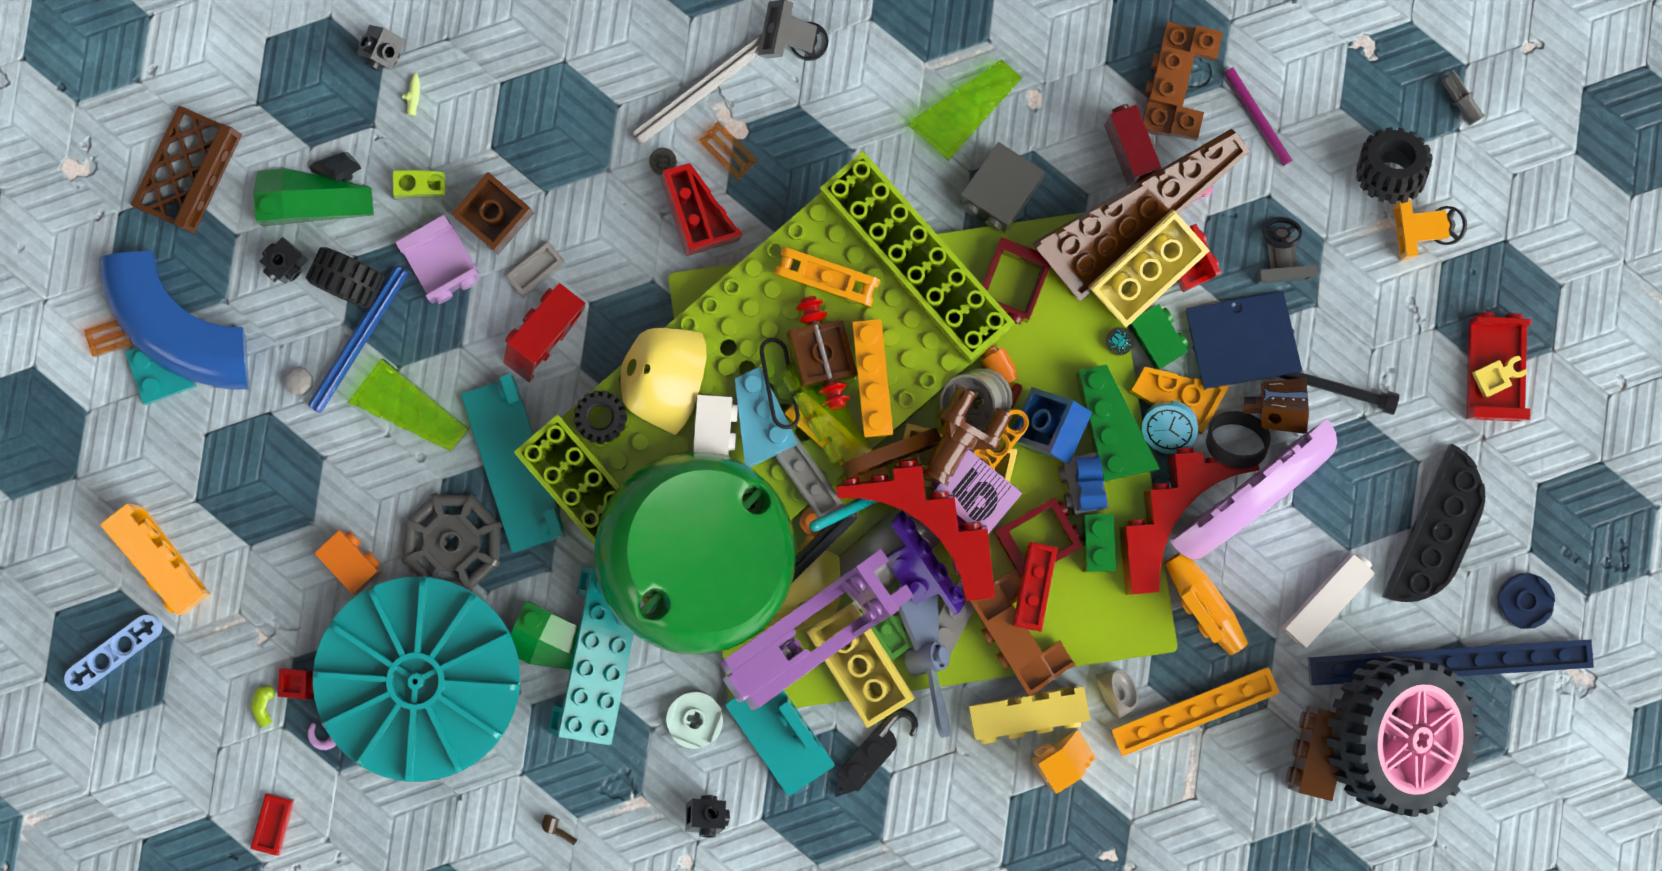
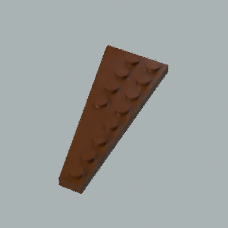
[1032,129,1250,301]

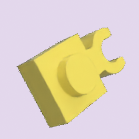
[1472,356,1527,398]

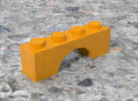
[853,319,893,439]

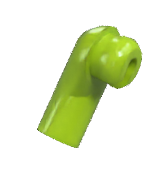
[250,685,275,728]

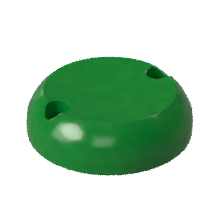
[594,452,796,655]

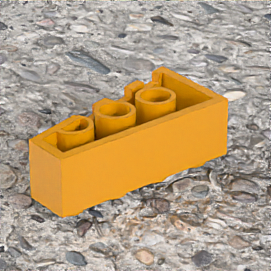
[100,504,211,615]

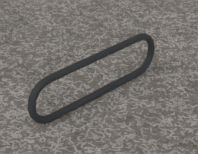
[760,338,800,429]

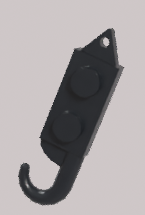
[835,708,918,797]

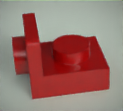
[277,668,314,699]

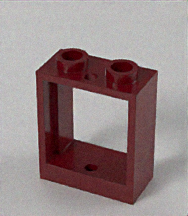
[982,237,1050,325]
[994,497,1084,578]

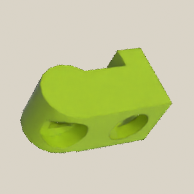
[393,170,446,200]

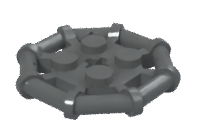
[401,492,503,592]

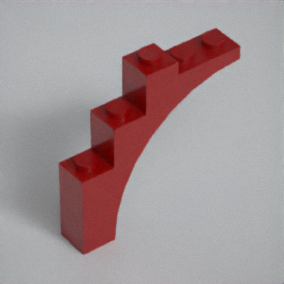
[1119,448,1260,595]
[836,459,995,601]

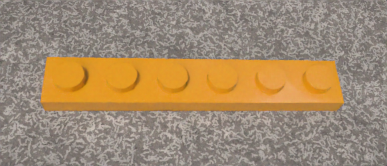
[1110,667,1279,757]

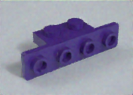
[886,510,966,615]

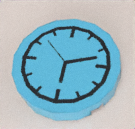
[1142,401,1199,454]

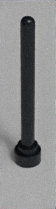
[1277,372,1400,415]

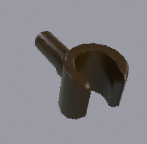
[542,814,578,845]

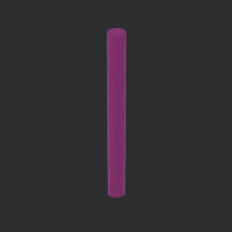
[1224,67,1293,166]

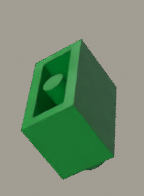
[1128,304,1189,370]
[1082,514,1116,572]

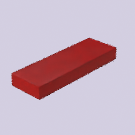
[1012,542,1058,632]

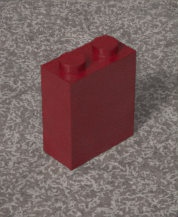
[1104,104,1161,187]

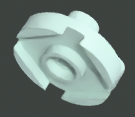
[666,691,723,749]

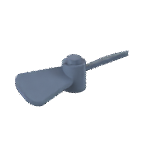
[893,583,951,738]

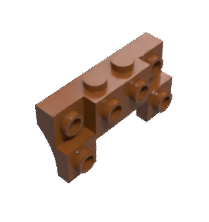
[1143,21,1223,141]
[970,568,1076,696]

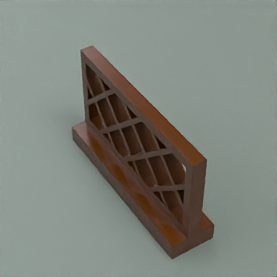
[131,105,242,234]

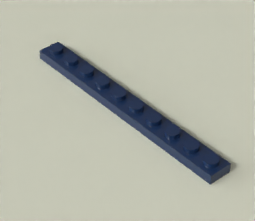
[1308,639,1594,686]

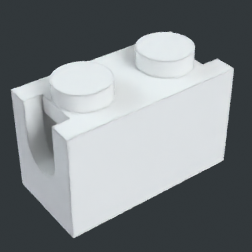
[693,395,738,457]

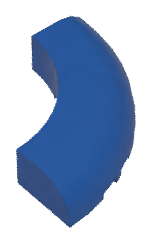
[99,251,249,390]

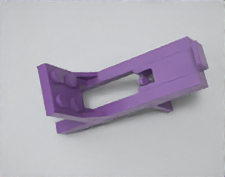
[719,549,914,711]

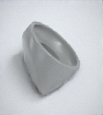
[1095,670,1138,719]

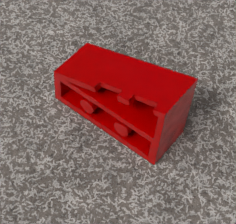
[660,163,743,257]
[503,283,586,383]

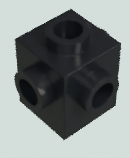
[356,25,405,71]
[259,237,309,284]
[685,795,730,838]

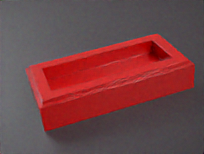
[250,793,295,856]

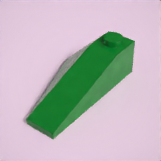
[511,601,579,670]

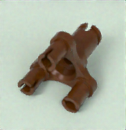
[923,386,1013,486]

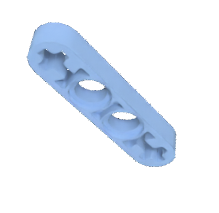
[64,615,162,691]

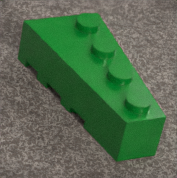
[1076,364,1160,482]

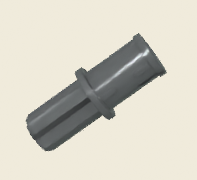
[1442,72,1485,126]

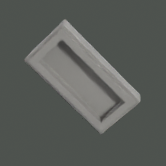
[505,241,566,298]

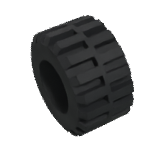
[1356,127,1433,204]
[305,247,385,308]

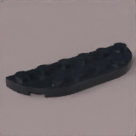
[1382,444,1486,602]

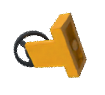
[1393,200,1467,260]

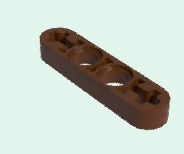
[842,428,941,479]

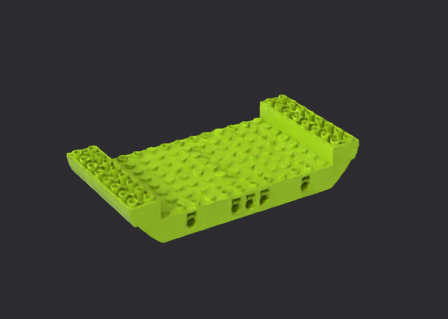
[514,151,1015,604]

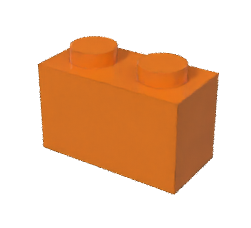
[314,530,383,595]

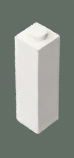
[1280,554,1375,648]

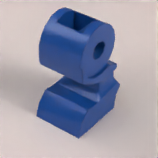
[1075,456,1107,511]

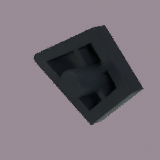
[309,152,361,182]

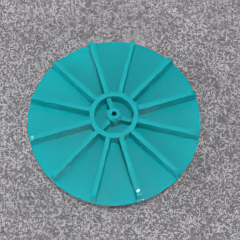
[313,576,520,782]

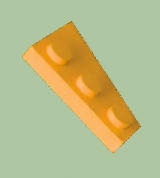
[1129,367,1229,435]

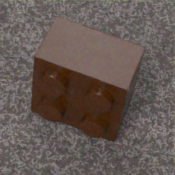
[451,172,534,255]

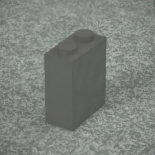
[960,142,1045,233]

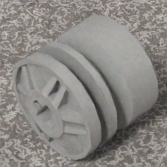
[940,368,1012,431]

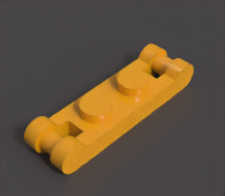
[774,247,880,307]

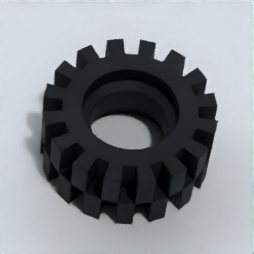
[574,390,627,444]

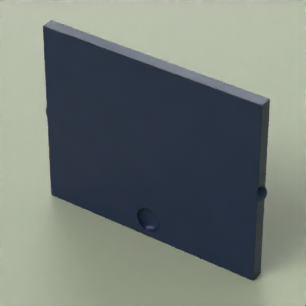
[1185,291,1303,390]

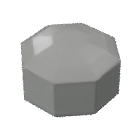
[284,368,313,395]

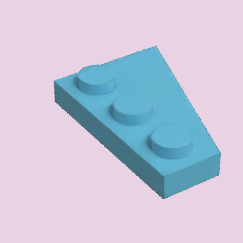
[735,366,798,468]

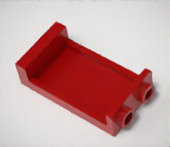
[1466,312,1532,422]

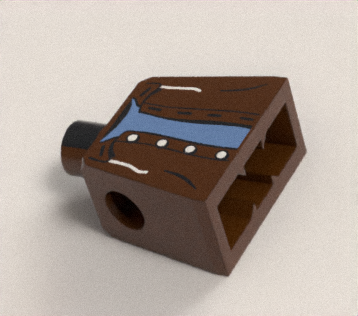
[1244,378,1309,434]

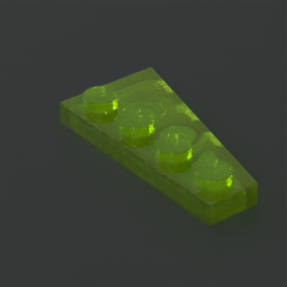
[907,59,1023,162]
[347,359,470,451]

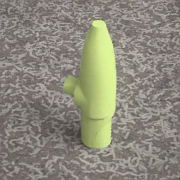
[402,73,420,116]

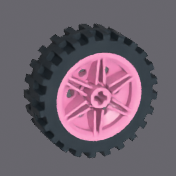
[1327,656,1479,817]

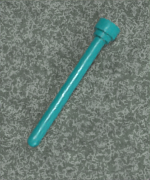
[809,475,894,532]

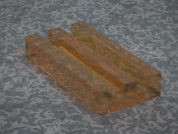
[698,121,758,181]
[84,320,134,357]

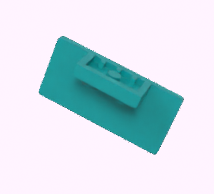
[726,690,834,796]

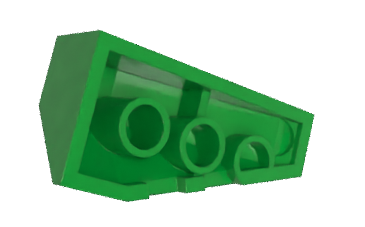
[253,168,374,227]

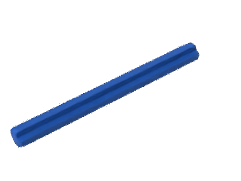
[308,266,408,413]

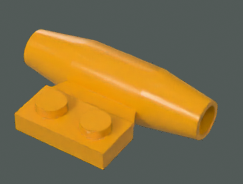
[1164,552,1248,655]

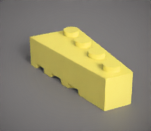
[968,685,1091,744]

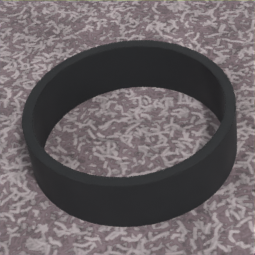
[1206,411,1271,469]

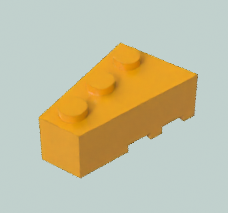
[1031,729,1096,794]

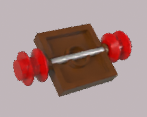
[786,296,858,410]

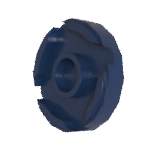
[1497,573,1555,629]

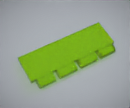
[780,362,872,464]

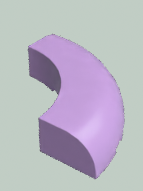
[1171,419,1337,560]

